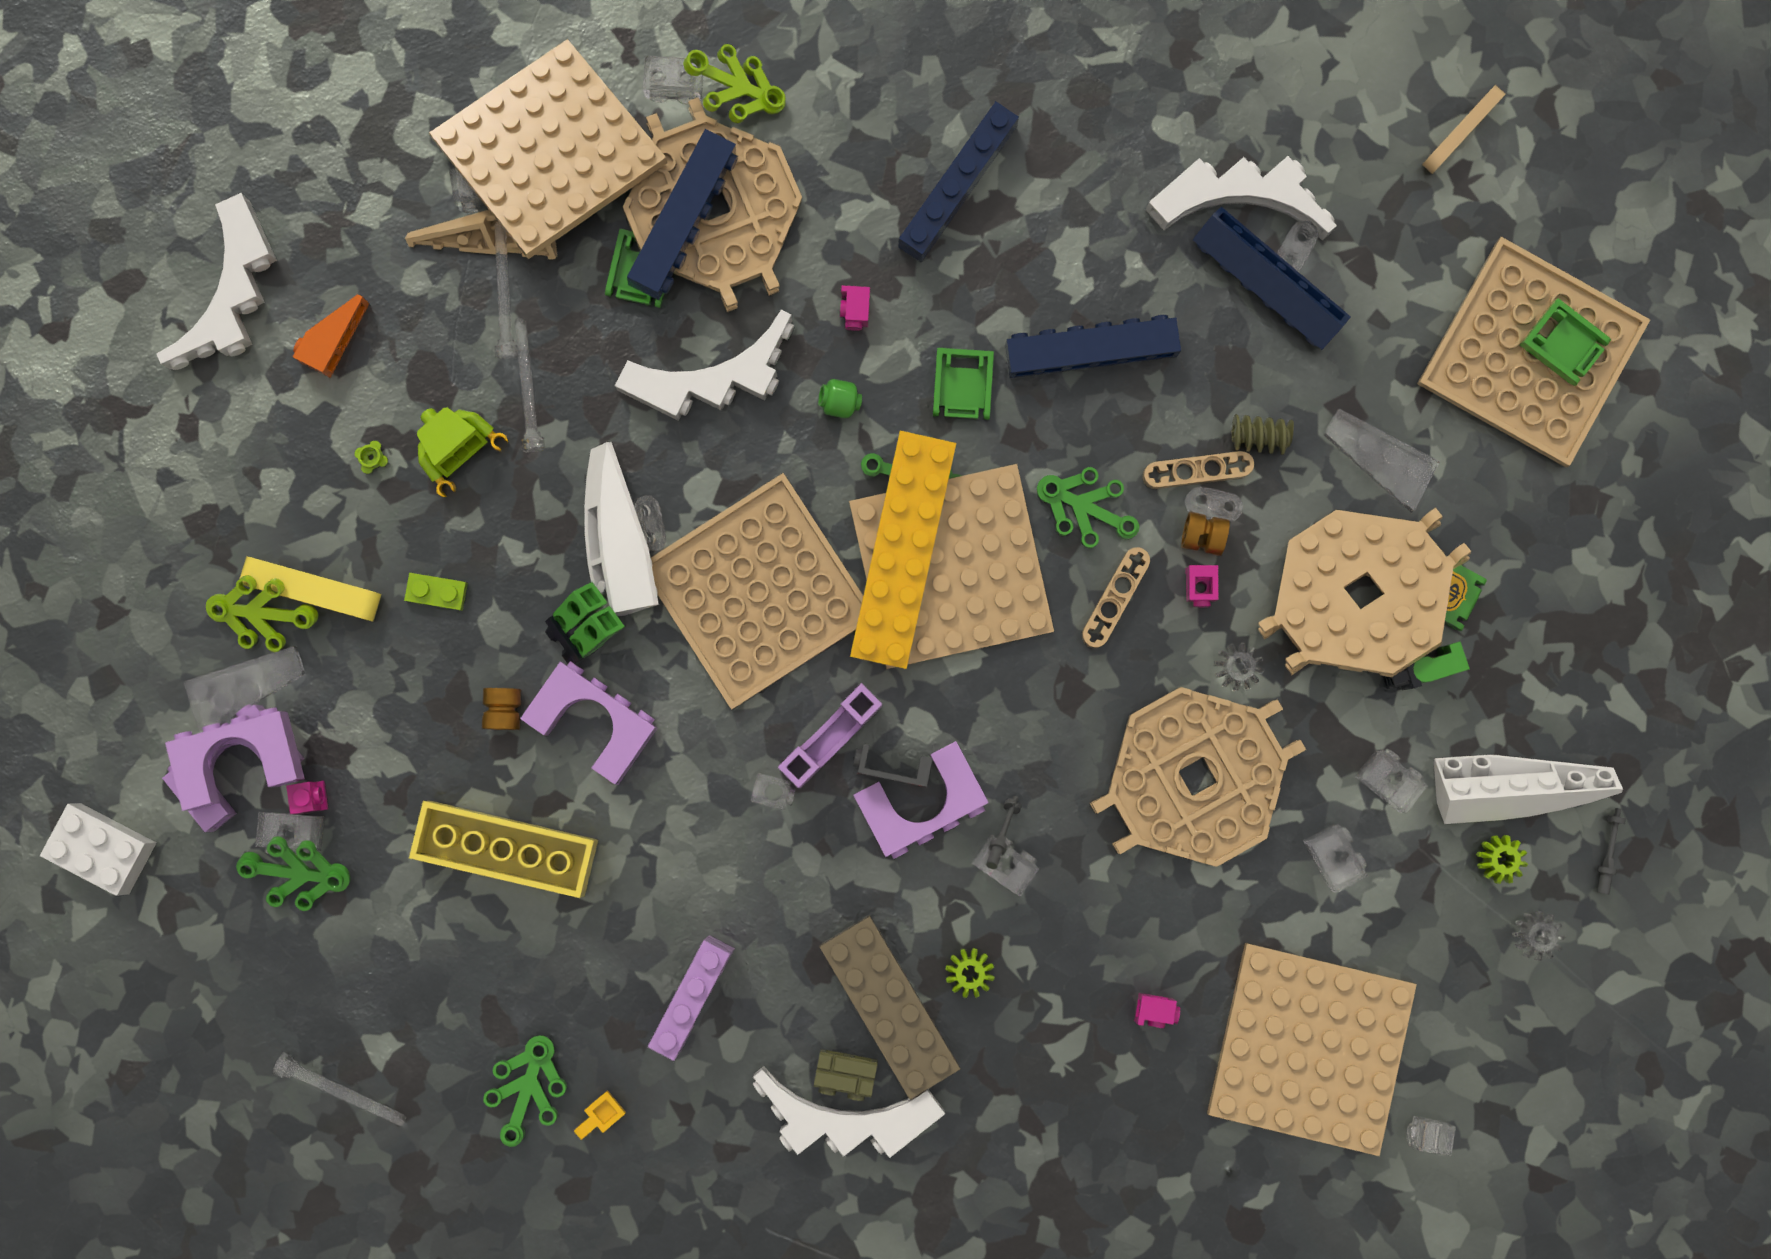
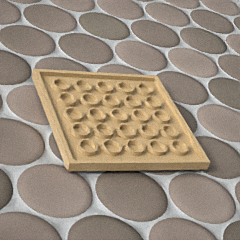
[429,39,668,259]
[1417,237,1650,467]
[849,464,1054,669]
[651,473,863,710]
[1207,943,1417,1156]

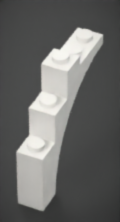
[1146,156,1337,240]
[156,193,277,370]
[615,310,794,421]
[753,1066,945,1158]

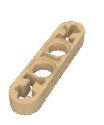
[1422,85,1506,174]
[1143,451,1254,489]
[1082,547,1150,648]

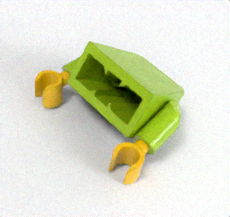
[417,407,508,497]

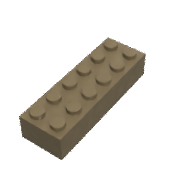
[820,915,960,1100]

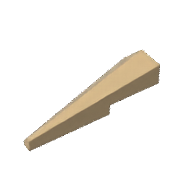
[405,210,557,259]

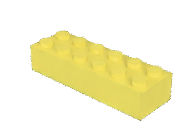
[409,801,598,898]

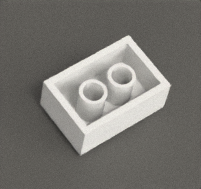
[40,803,157,896]

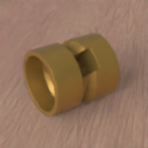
[1181,512,1230,556]
[482,688,521,730]

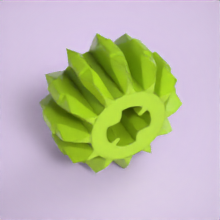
[1476,835,1528,884]
[945,948,994,998]

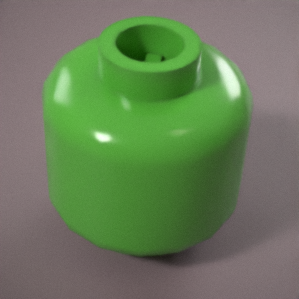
[818,379,862,419]

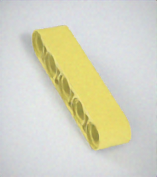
[240,556,382,622]

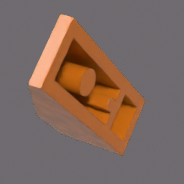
[293,294,370,378]

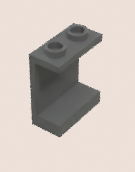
[853,744,933,787]

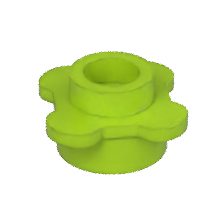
[354,441,388,474]

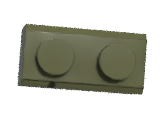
[813,1049,878,1101]

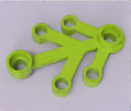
[683,44,785,124]
[206,575,318,652]

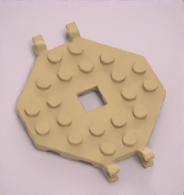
[623,97,802,312]
[1258,508,1471,677]
[1089,687,1306,867]

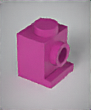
[840,286,870,331]
[1185,565,1218,608]
[286,781,328,814]
[1134,993,1180,1028]

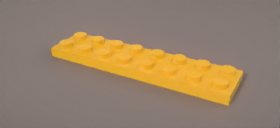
[850,431,956,669]

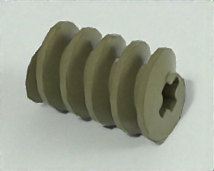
[1231,414,1294,455]

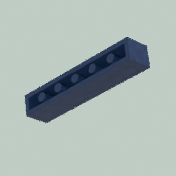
[898,101,1019,263]
[627,129,738,300]
[1192,207,1351,350]
[1005,315,1181,378]

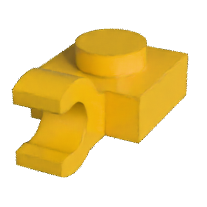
[574,1090,626,1140]

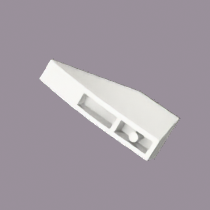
[584,442,659,616]
[1434,755,1623,824]

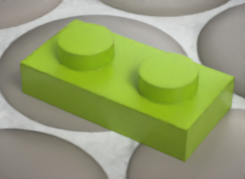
[404,573,468,611]

